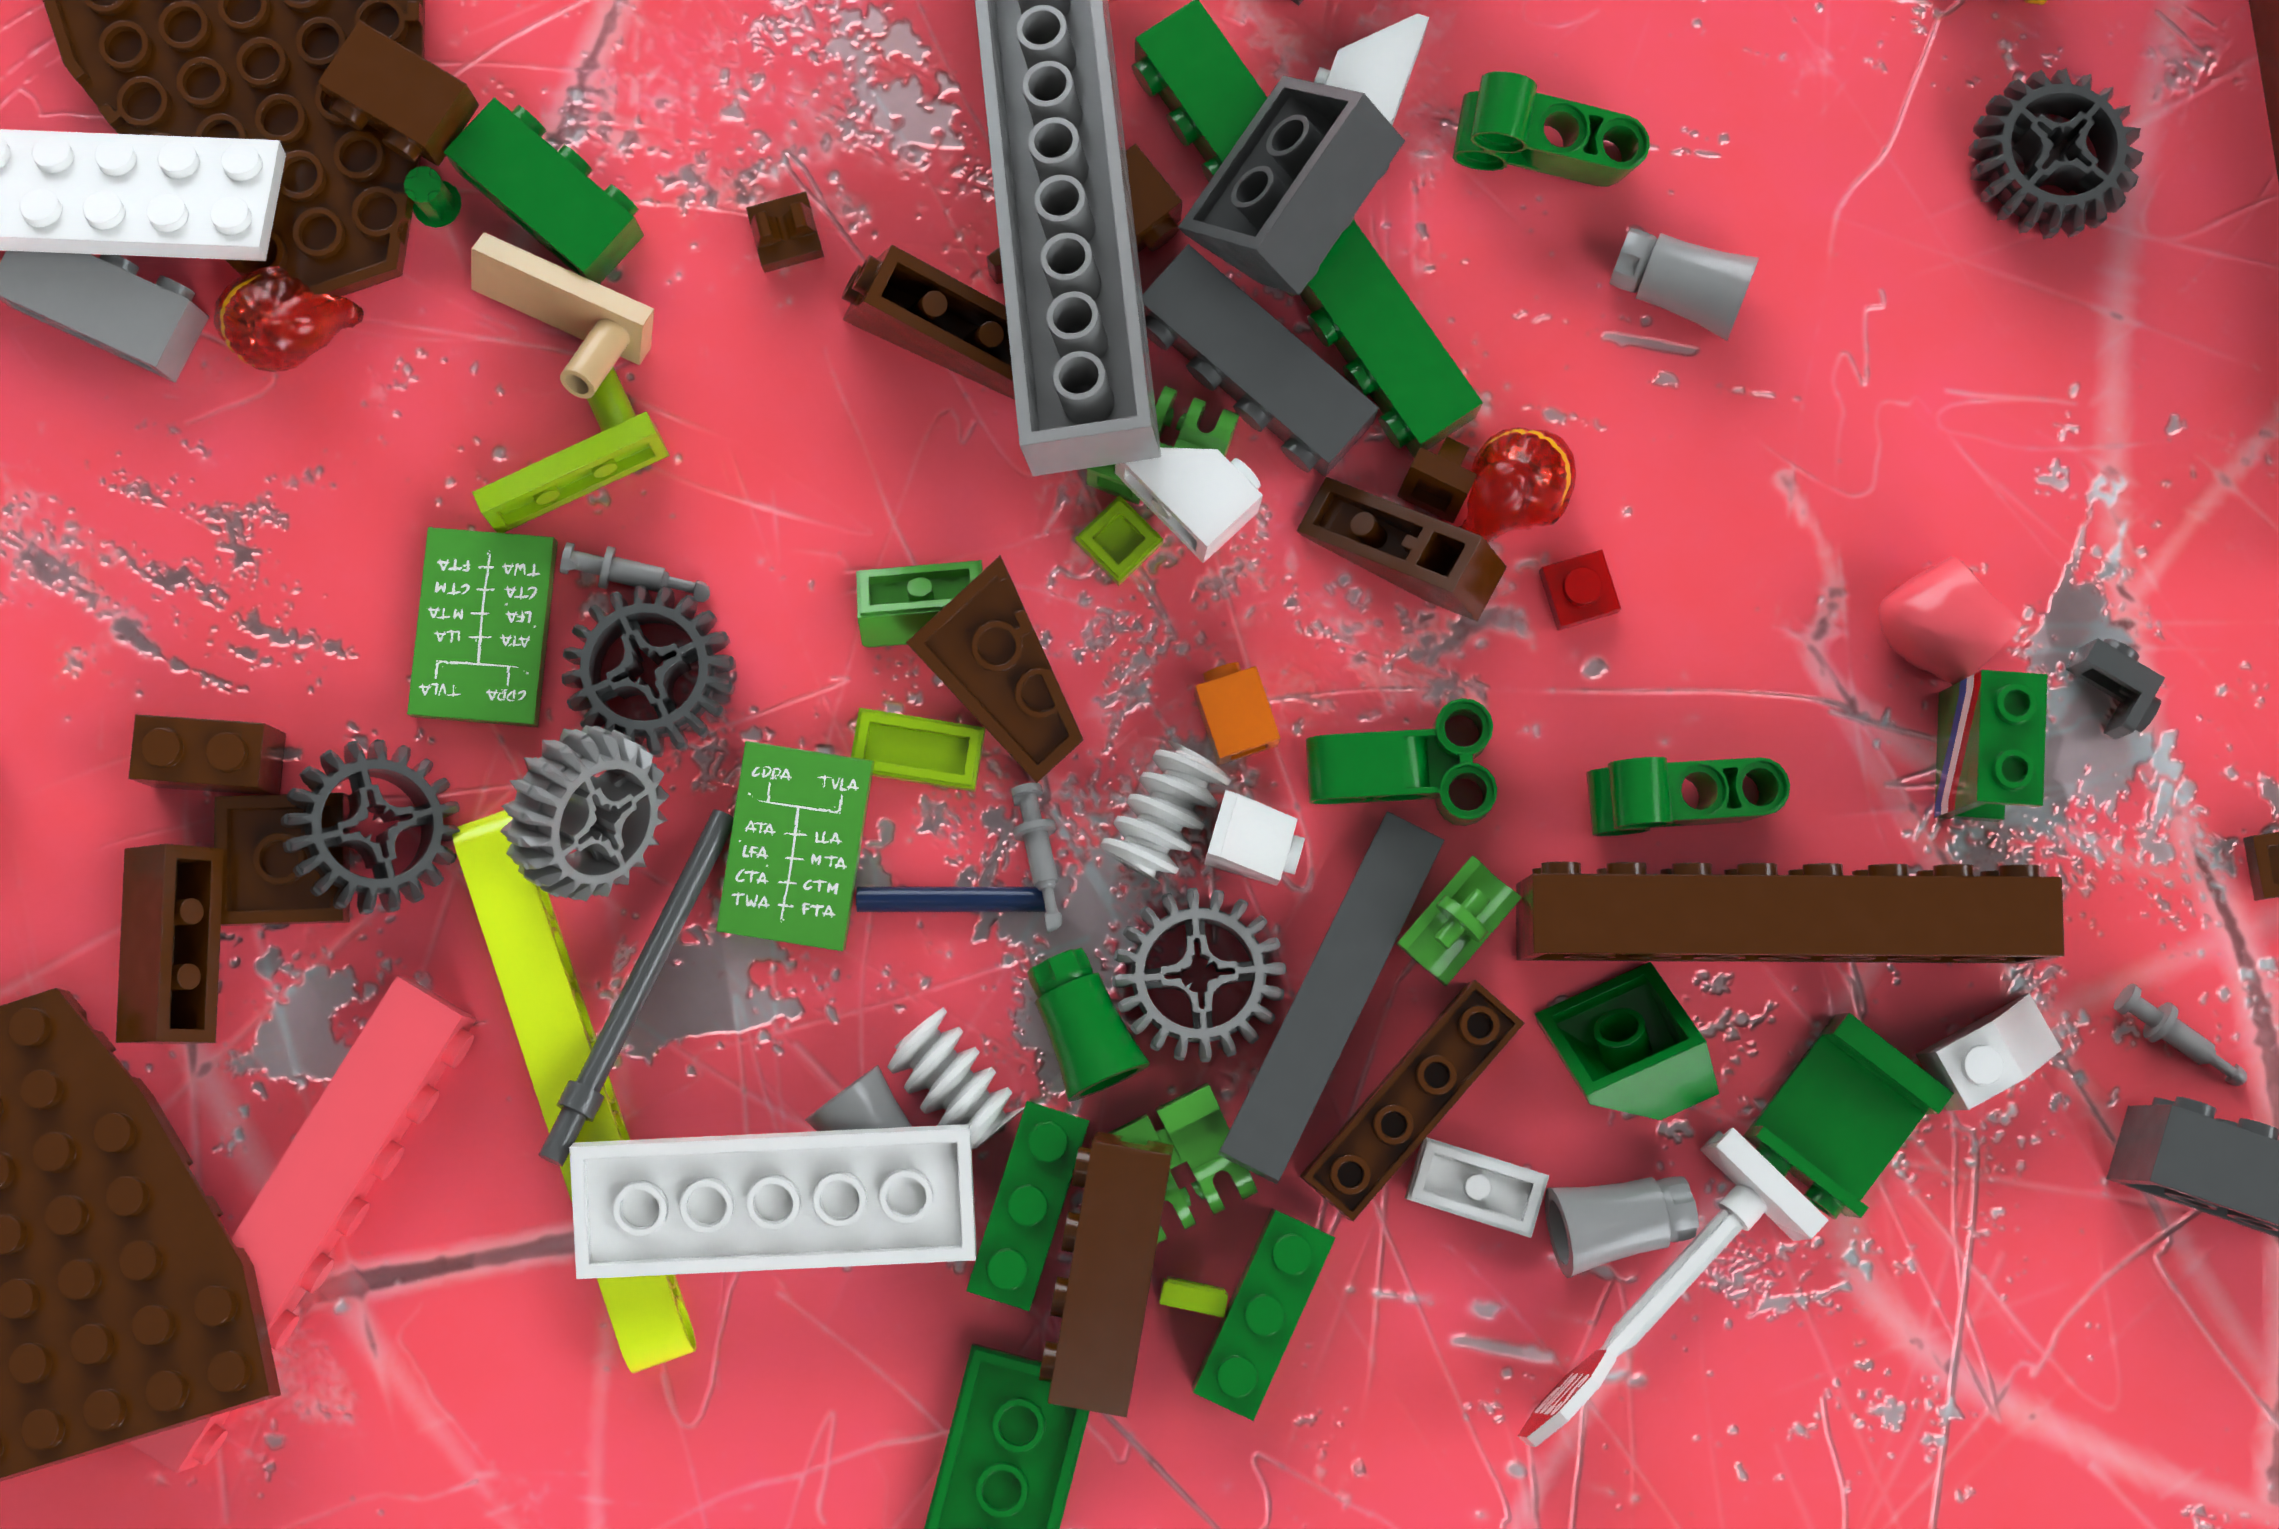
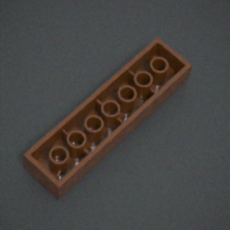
[1516,862,2065,964]

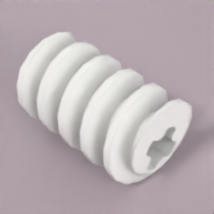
[1100,740,1231,884]
[887,1007,1025,1150]

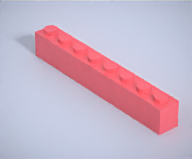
[128,976,477,1473]

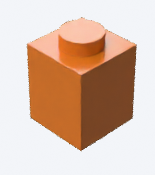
[1194,662,1281,766]

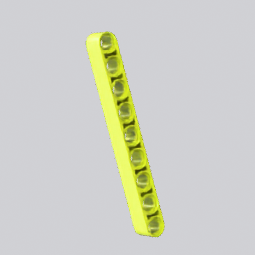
[452,810,697,1373]

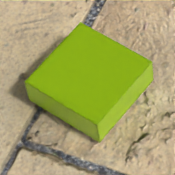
[1075,495,1164,586]
[1159,1276,1228,1318]

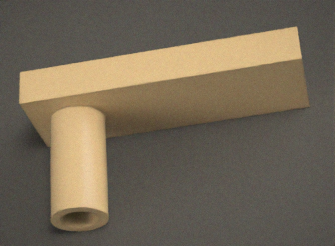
[471,232,654,399]

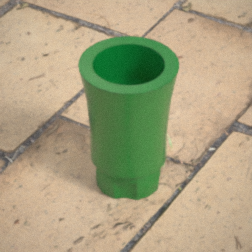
[1027,948,1151,1102]

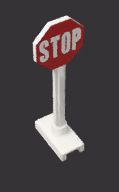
[1518,1127,1829,1447]

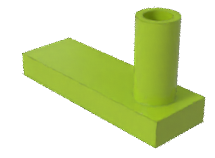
[472,367,670,533]

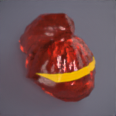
[214,266,364,372]
[1459,427,1576,543]

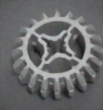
[500,725,669,901]
[1112,888,1286,1063]

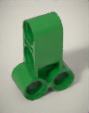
[1452,71,1650,187]
[1306,698,1497,826]
[1587,757,1790,836]

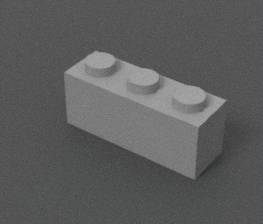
[0,251,209,383]

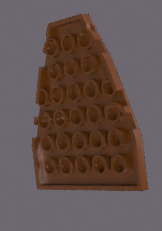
[43,0,425,316]
[0,988,281,1482]

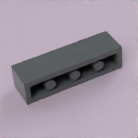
[1142,244,1379,477]

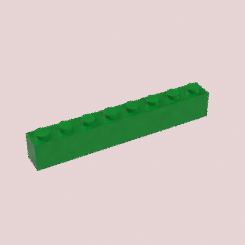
[1132,0,1483,458]

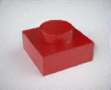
[1539,549,1621,631]

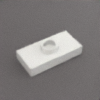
[1405,1137,1549,1238]

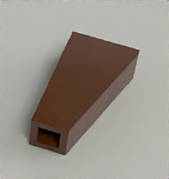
[842,245,1015,400]

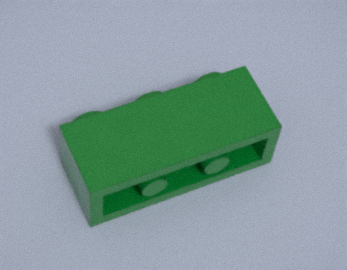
[444,97,644,284]
[966,1101,1090,1311]
[1191,1208,1335,1421]

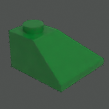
[1535,962,1719,1120]

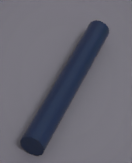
[856,887,1046,912]

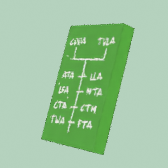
[407,527,558,727]
[716,741,874,951]

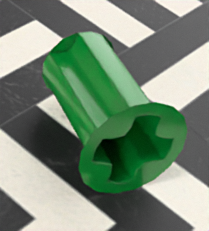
[404,166,462,228]

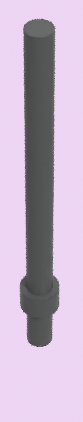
[539,810,734,1167]

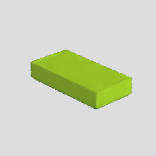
[851,708,986,792]

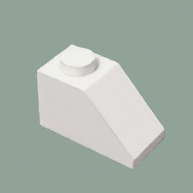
[1314,13,1429,126]
[1115,447,1263,563]
[1204,790,1305,886]
[1916,993,2062,1111]

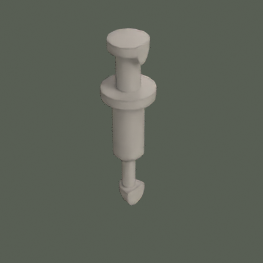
[559,542,710,602]
[1011,783,1063,933]
[2113,984,2247,1086]

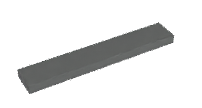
[1218,811,1444,1184]

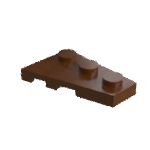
[906,555,1084,783]

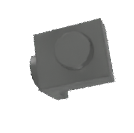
[2066,638,2165,740]

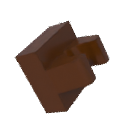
[746,191,824,273]
[1397,437,1478,523]

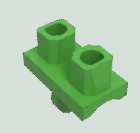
[1396,855,1522,986]

